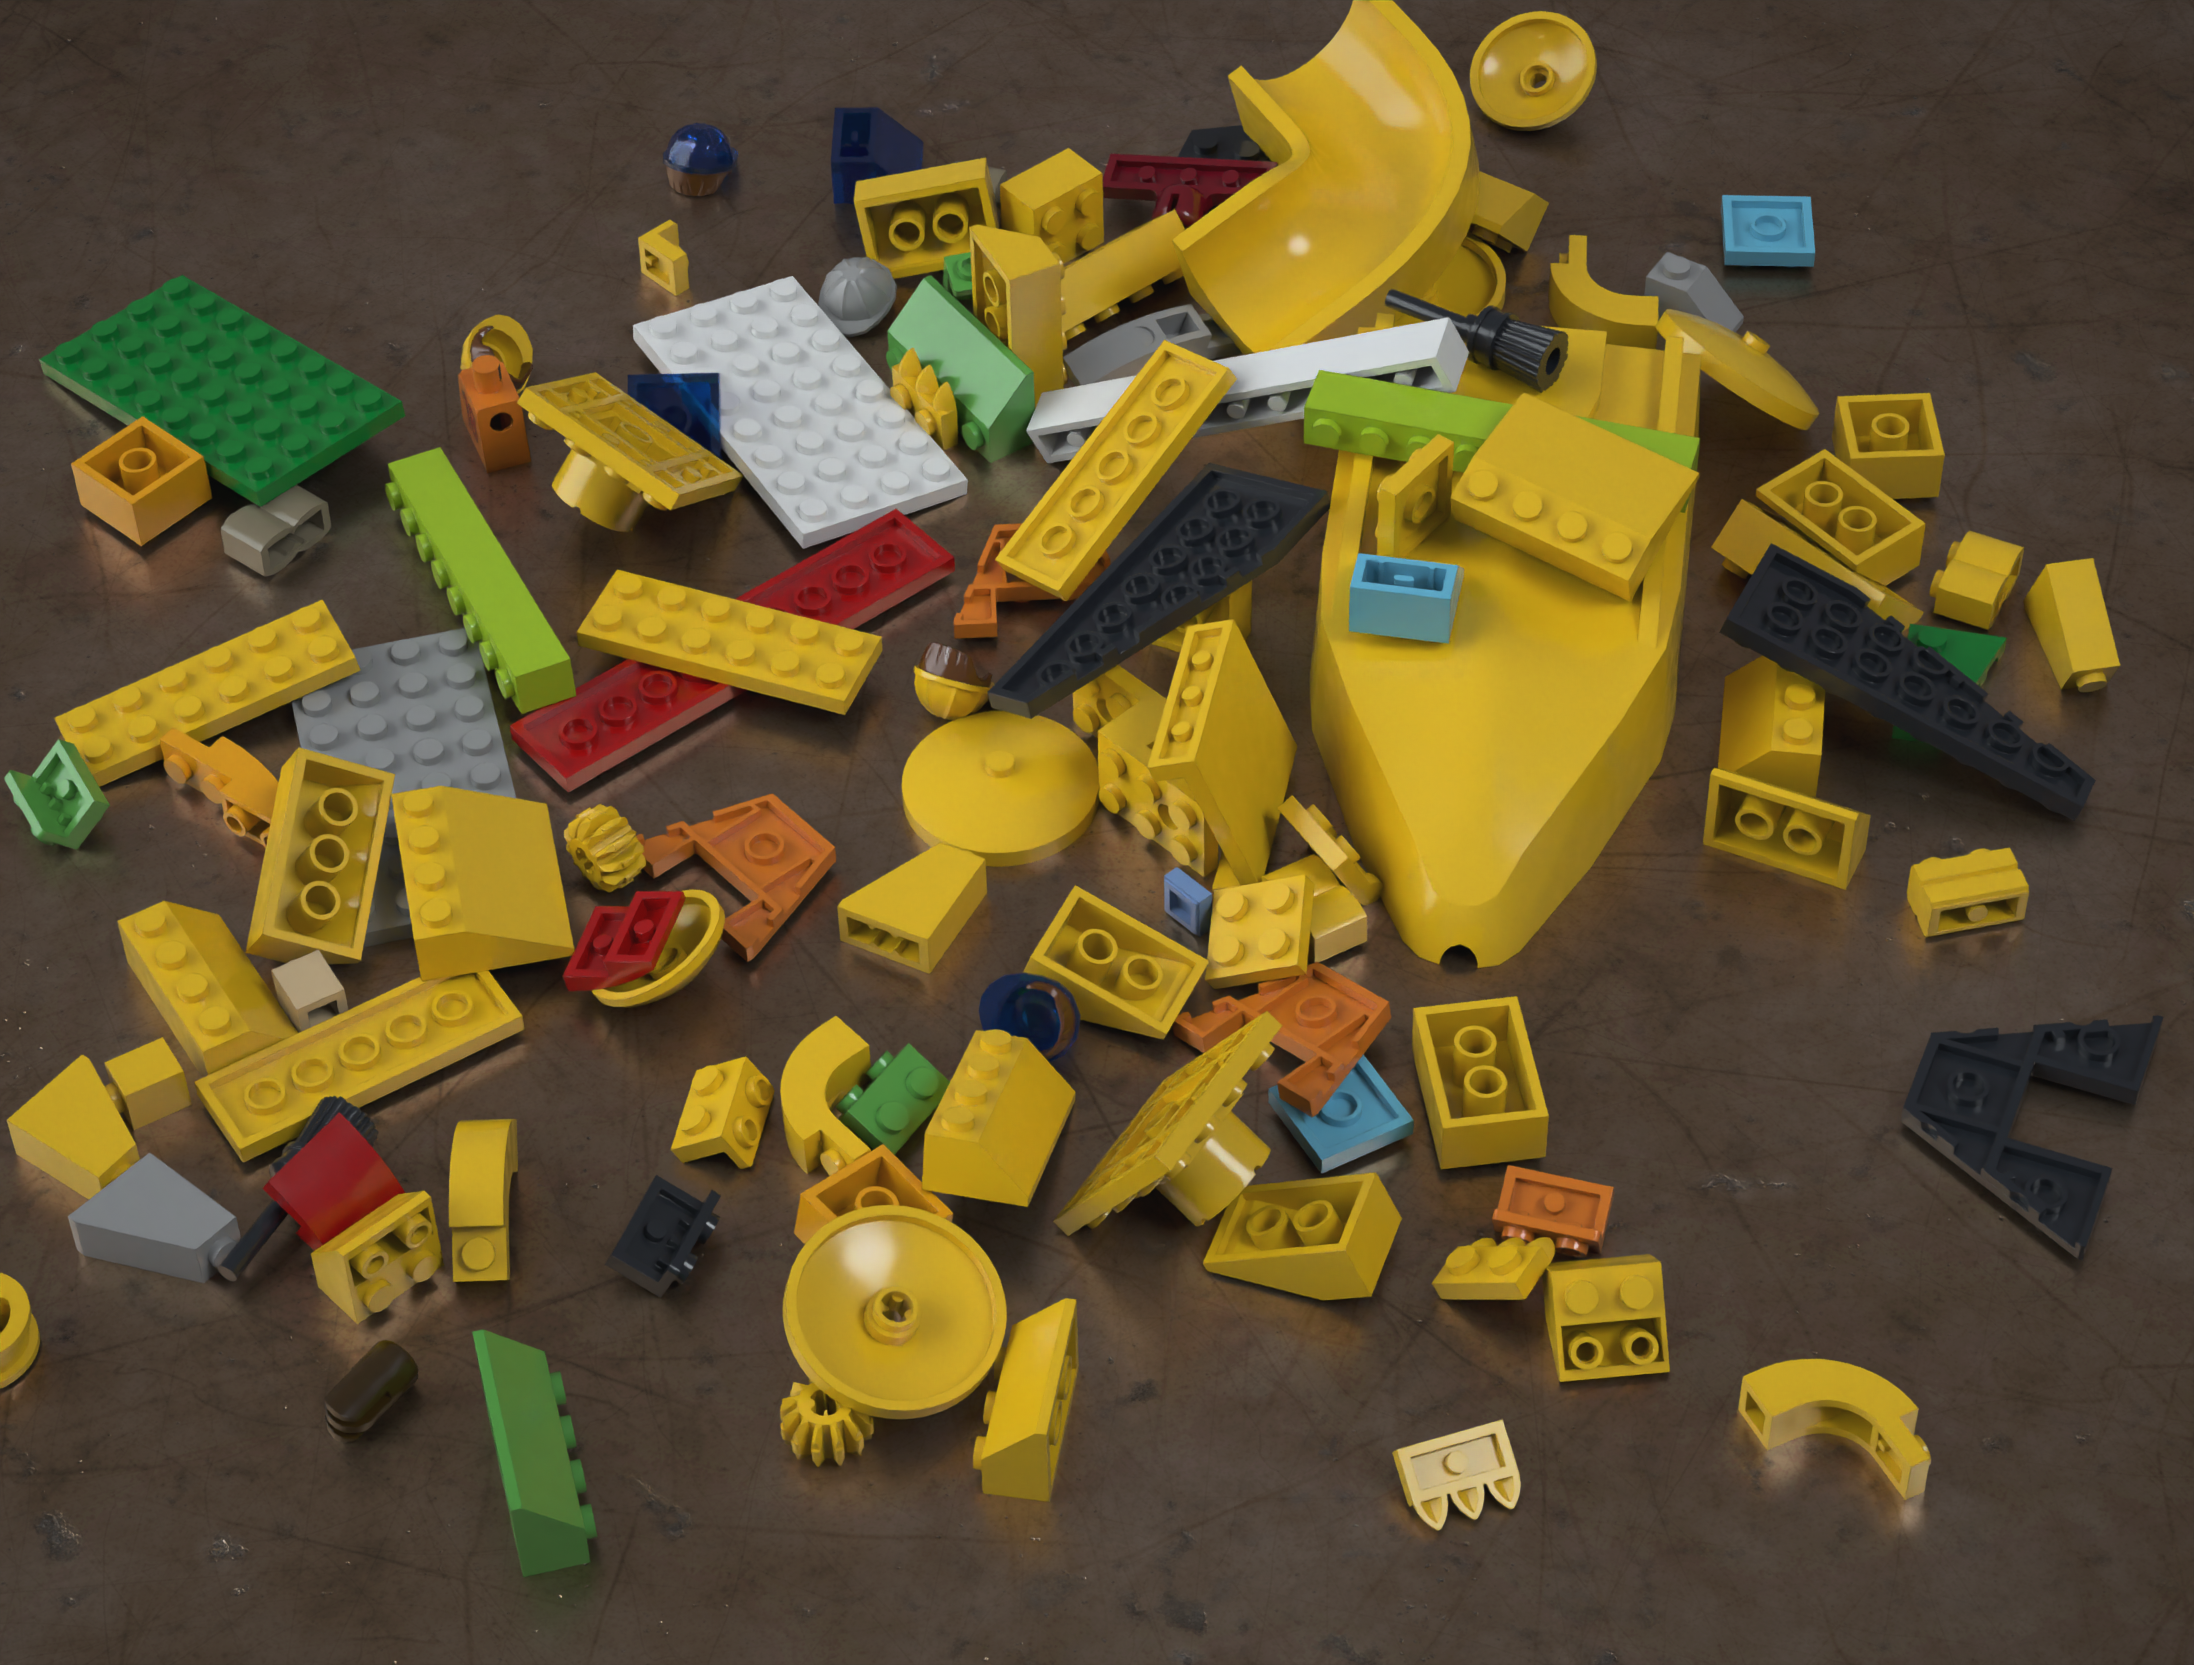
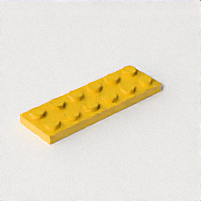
[995,340,1237,602]
[576,569,883,715]
[54,599,361,787]
[194,970,524,1163]

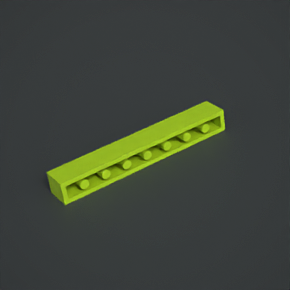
[1304,370,1700,513]
[385,447,576,714]

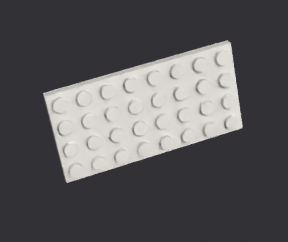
[633,276,968,549]

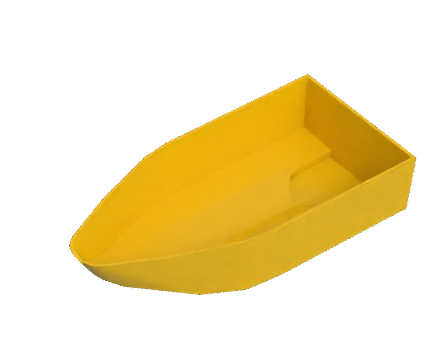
[1309,313,1701,968]

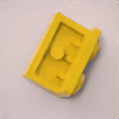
[671,1056,775,1169]

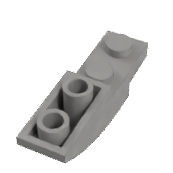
[1063,304,1241,386]

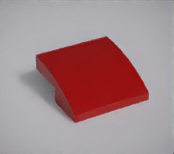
[563,891,686,991]
[262,1112,405,1251]

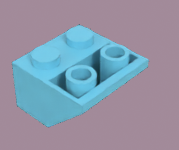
[1349,553,1464,644]

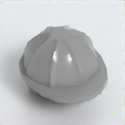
[818,257,897,337]

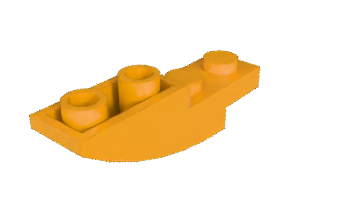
[159,728,279,848]

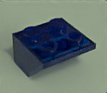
[831,107,924,205]

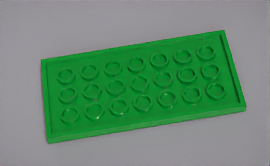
[39,275,406,507]

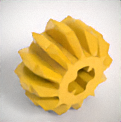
[564,804,646,893]
[780,1379,874,1468]

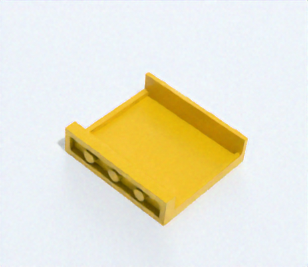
[1147,619,1298,893]

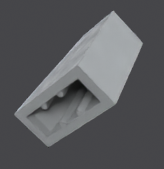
[68,1152,241,1283]

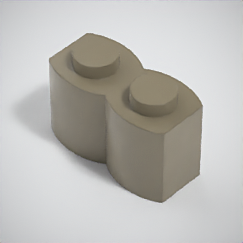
[221,485,331,577]

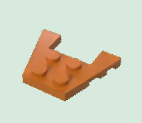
[953,523,1111,639]
[636,793,836,962]
[1172,961,1391,1117]

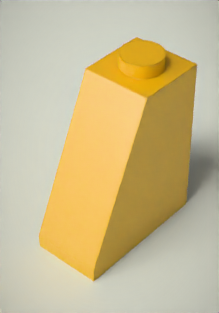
[2023,558,2120,692]
[837,842,987,974]
[7,1055,140,1200]

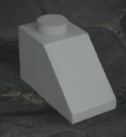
[1644,252,1744,332]

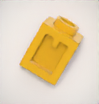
[638,220,689,296]

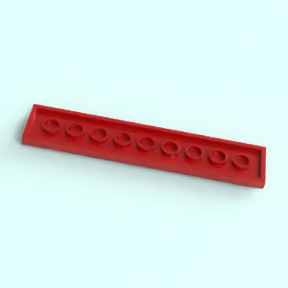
[510,509,955,792]

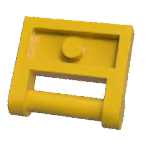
[1277,795,1383,906]

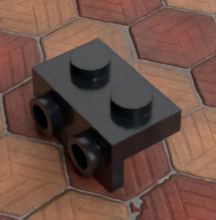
[605,1175,721,1298]

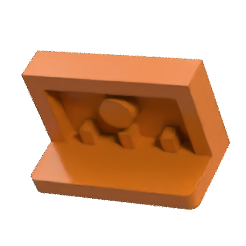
[1492,1165,1614,1258]

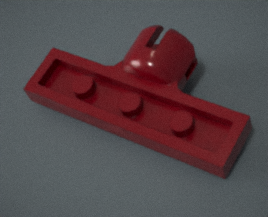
[1103,153,1278,229]

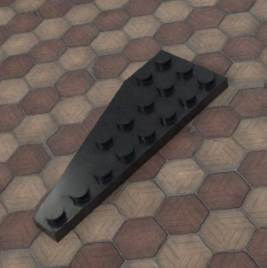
[987,463,1330,719]
[1719,543,2096,821]

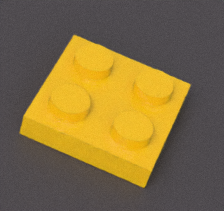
[1375,434,1454,559]
[1205,874,1314,989]

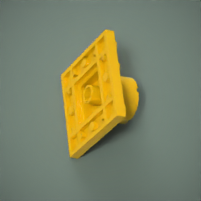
[517,372,744,532]
[1053,1011,1283,1236]

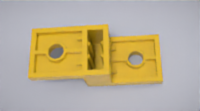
[1073,665,1218,877]

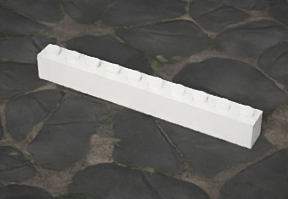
[1026,317,1469,464]

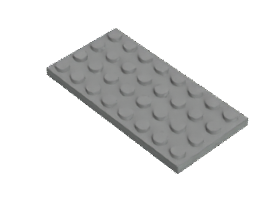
[291,628,516,947]

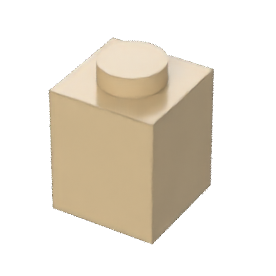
[271,950,348,1033]

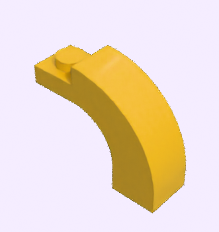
[1548,235,1658,349]
[780,1016,871,1176]
[449,1119,518,1282]
[1738,1359,1931,1500]

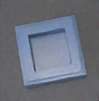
[1164,867,1212,937]

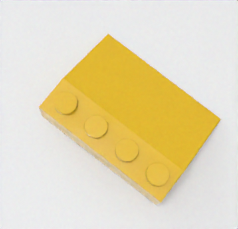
[1450,392,1700,602]
[391,786,575,981]

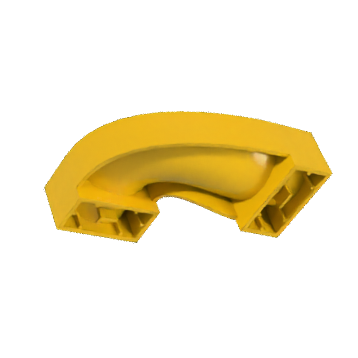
[1172,0,1480,355]

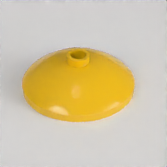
[1470,11,1597,131]
[591,890,725,1008]

